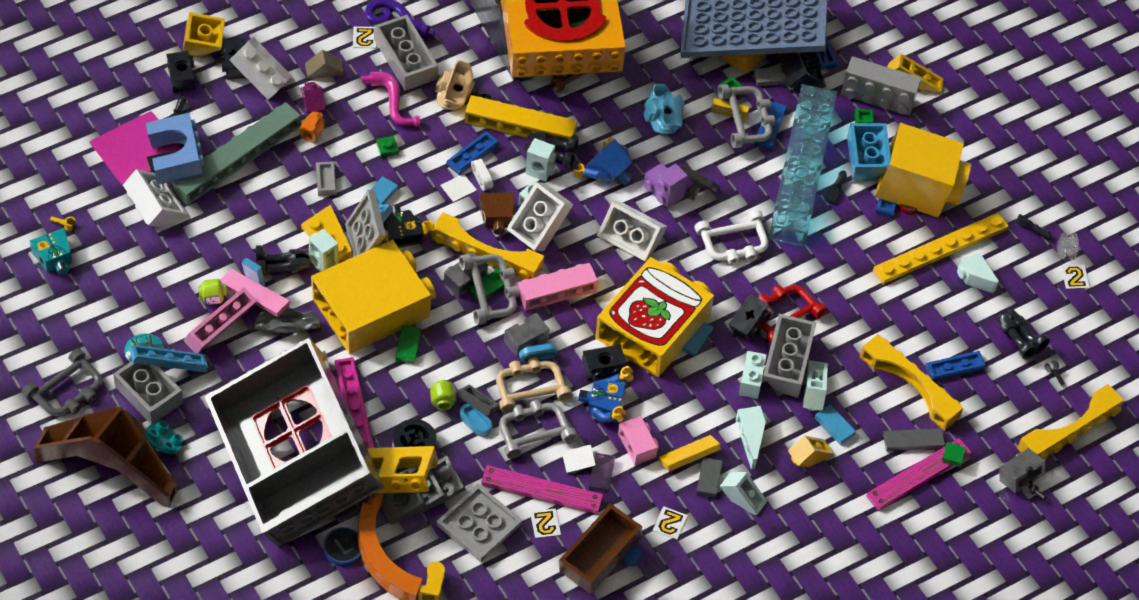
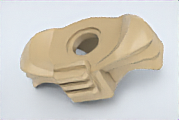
[435,60,475,110]

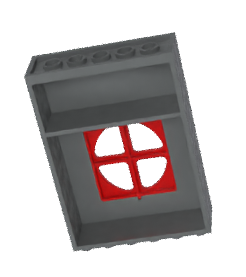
[205,338,385,547]

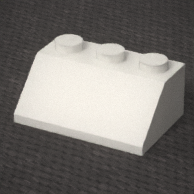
[230,37,291,99]
[123,169,188,228]
[597,201,667,261]

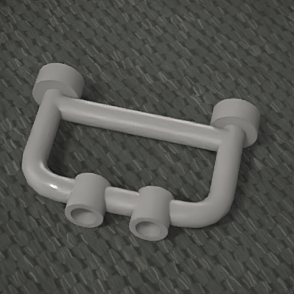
[718,84,775,148]
[459,254,520,325]
[499,400,578,459]

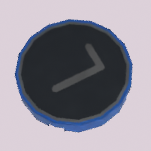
[323,527,361,566]

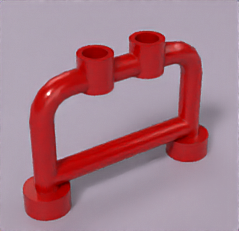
[758,285,828,344]

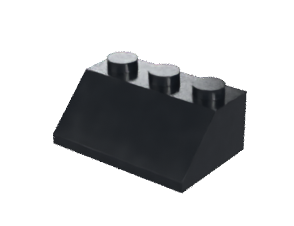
[775,52,827,92]

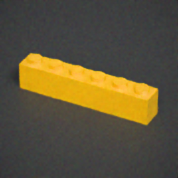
[465,95,577,141]

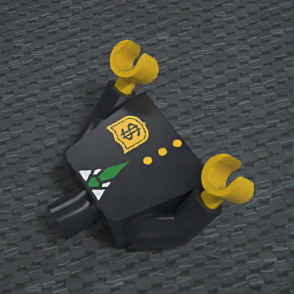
[383,205,435,248]

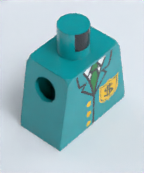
[30,228,72,275]

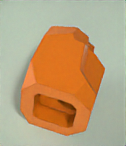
[300,111,325,143]

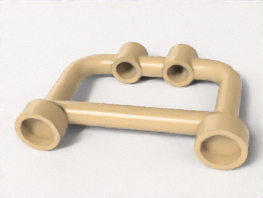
[496,357,573,413]

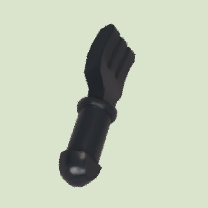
[169,96,186,117]
[824,170,847,205]
[1016,214,1052,240]

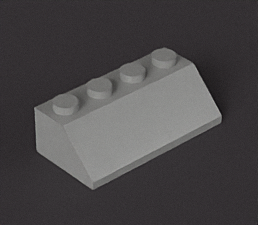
[763,314,816,398]

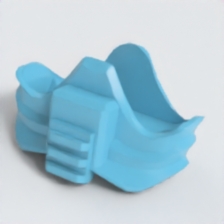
[643,84,684,134]

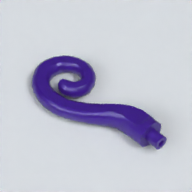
[365,0,435,39]

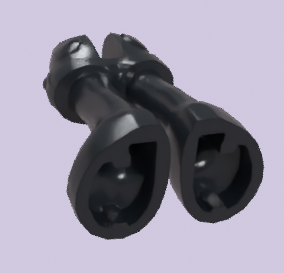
[524,132,579,169]
[255,245,310,277]
[996,309,1050,360]

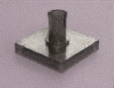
[680,164,721,201]

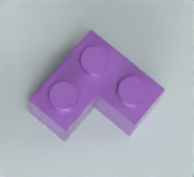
[643,163,688,208]

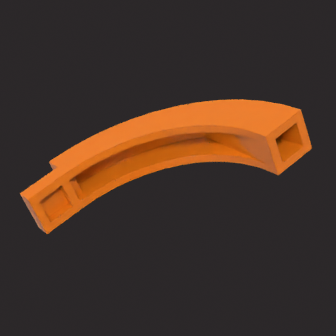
[357,493,422,600]

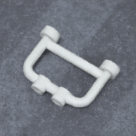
[694,210,769,265]

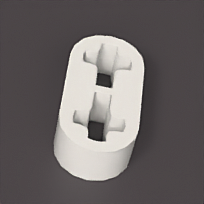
[471,159,493,191]

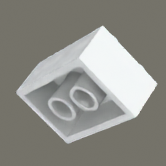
[507,182,574,251]

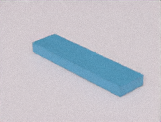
[129,345,208,372]

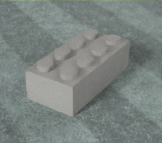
[374,15,438,91]
[841,56,921,116]

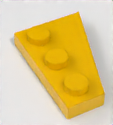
[301,205,352,263]

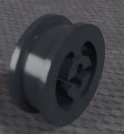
[392,419,437,450]

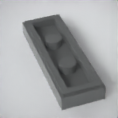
[883,428,945,451]

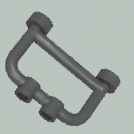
[22,348,102,416]

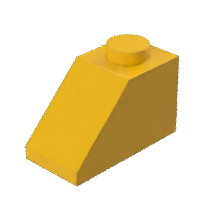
[788,435,834,468]

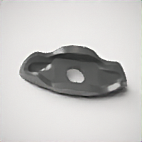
[253,308,321,333]

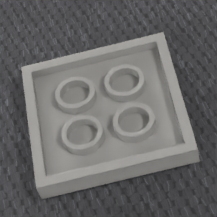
[345,189,386,257]
[436,484,523,562]

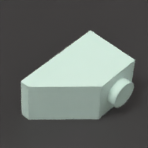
[957,253,999,293]
[720,472,767,515]

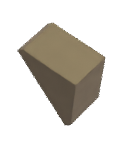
[305,50,344,79]

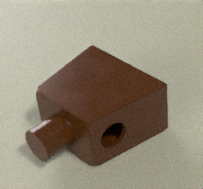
[479,192,515,235]

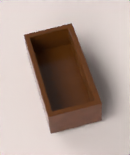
[559,503,643,594]

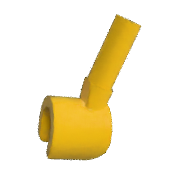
[50,216,76,231]

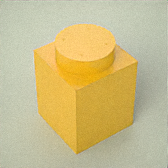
[875,123,971,217]

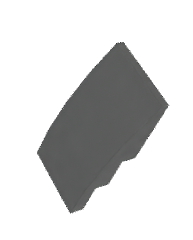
[374,456,466,525]

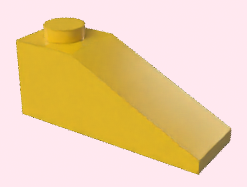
[887,54,943,93]

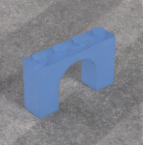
[146,113,205,184]

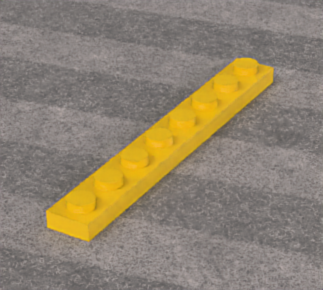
[873,213,1008,284]

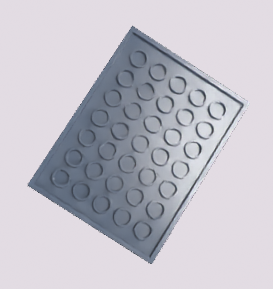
[680,0,828,58]

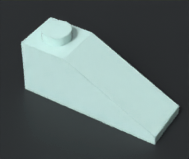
[803,360,828,411]
[736,406,767,469]

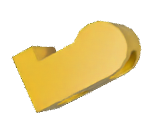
[418,562,445,600]

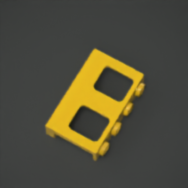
[367,446,438,493]

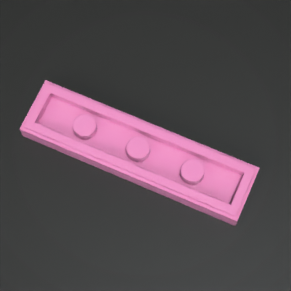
[221,269,290,317]

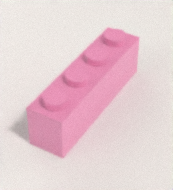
[518,263,598,311]
[184,287,257,353]

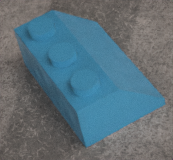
[847,123,891,180]

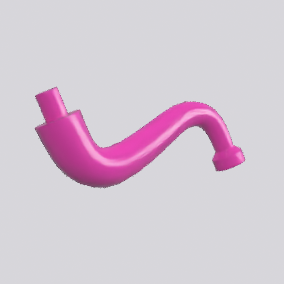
[361,72,421,127]

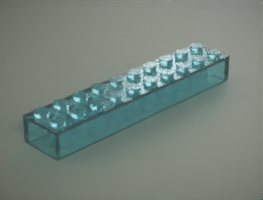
[768,84,837,247]

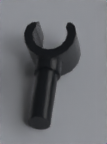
[1044,360,1065,386]

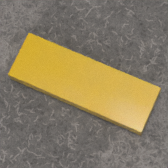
[659,435,721,471]

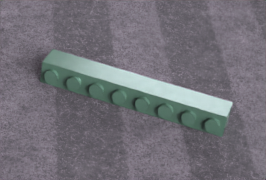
[172,102,301,206]

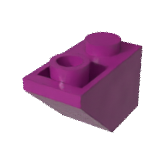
[300,82,325,112]

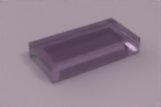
[589,453,615,493]

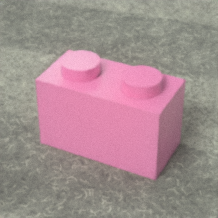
[618,416,659,465]

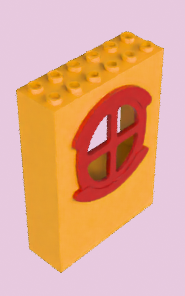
[501,0,625,77]

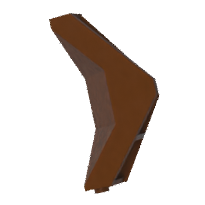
[33,406,177,508]

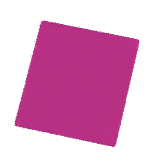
[89,111,181,185]

